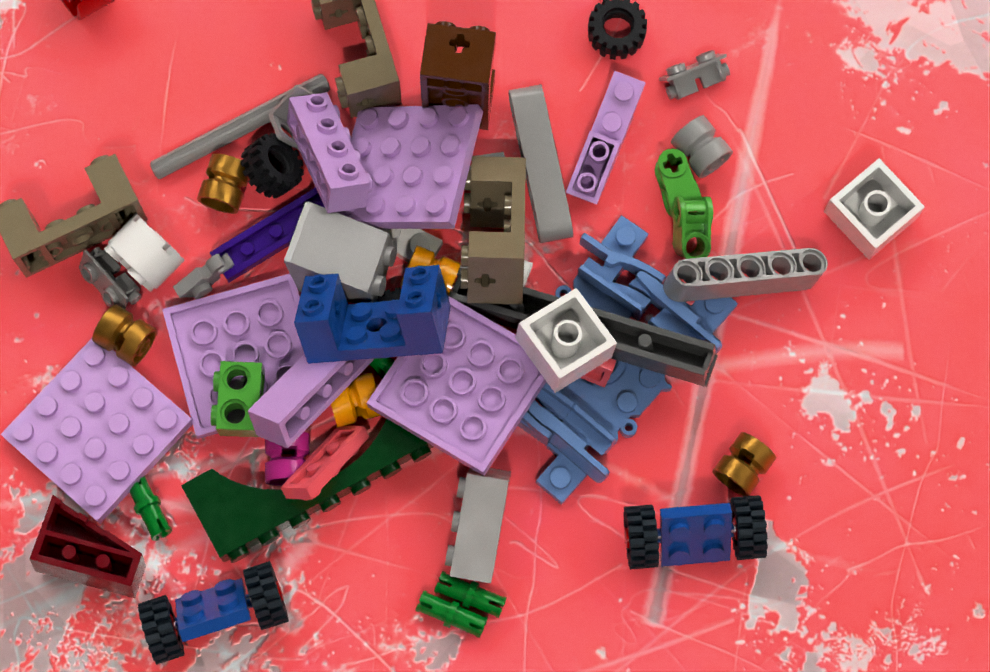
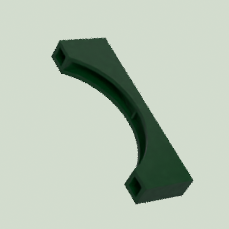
[181,418,434,563]

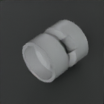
[671,115,733,178]

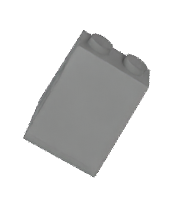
[284,201,397,304]

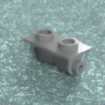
[659,50,730,100]
[79,247,142,309]

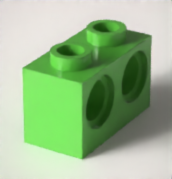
[211,361,265,437]

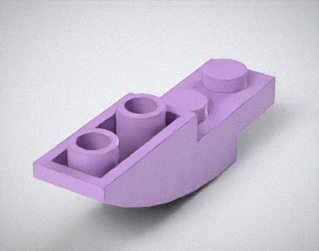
[566,71,646,205]

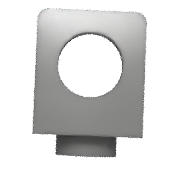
[268,85,315,150]

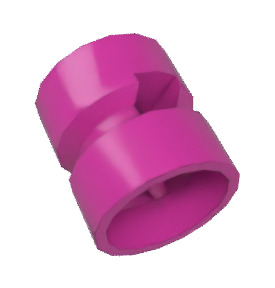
[265,432,310,486]

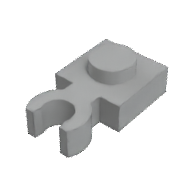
[173,253,234,299]

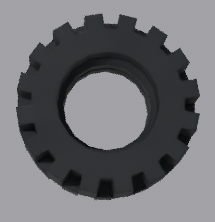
[588,0,647,60]
[241,133,304,198]

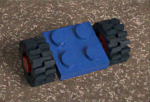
[624,495,768,570]
[138,561,289,665]

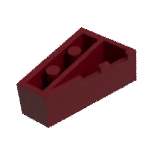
[30,495,146,598]

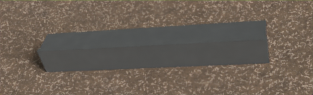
[448,268,718,387]

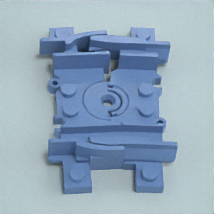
[518,215,738,505]

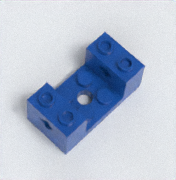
[294,265,451,364]

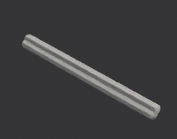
[150,74,330,179]

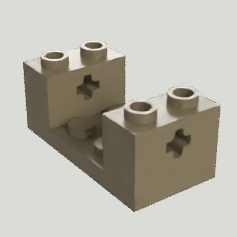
[311,0,402,118]
[0,154,148,278]
[461,156,526,304]

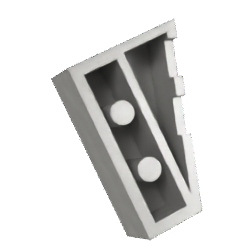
[445,468,511,584]

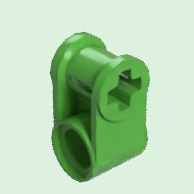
[654,148,702,217]
[672,197,713,259]

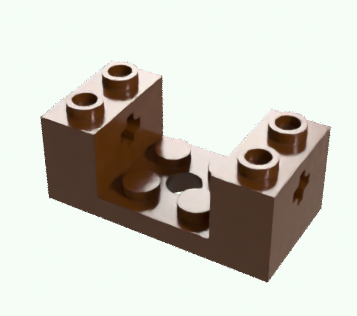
[420,21,496,130]

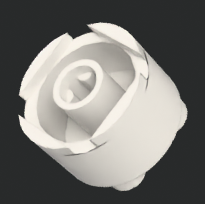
[104,213,185,292]

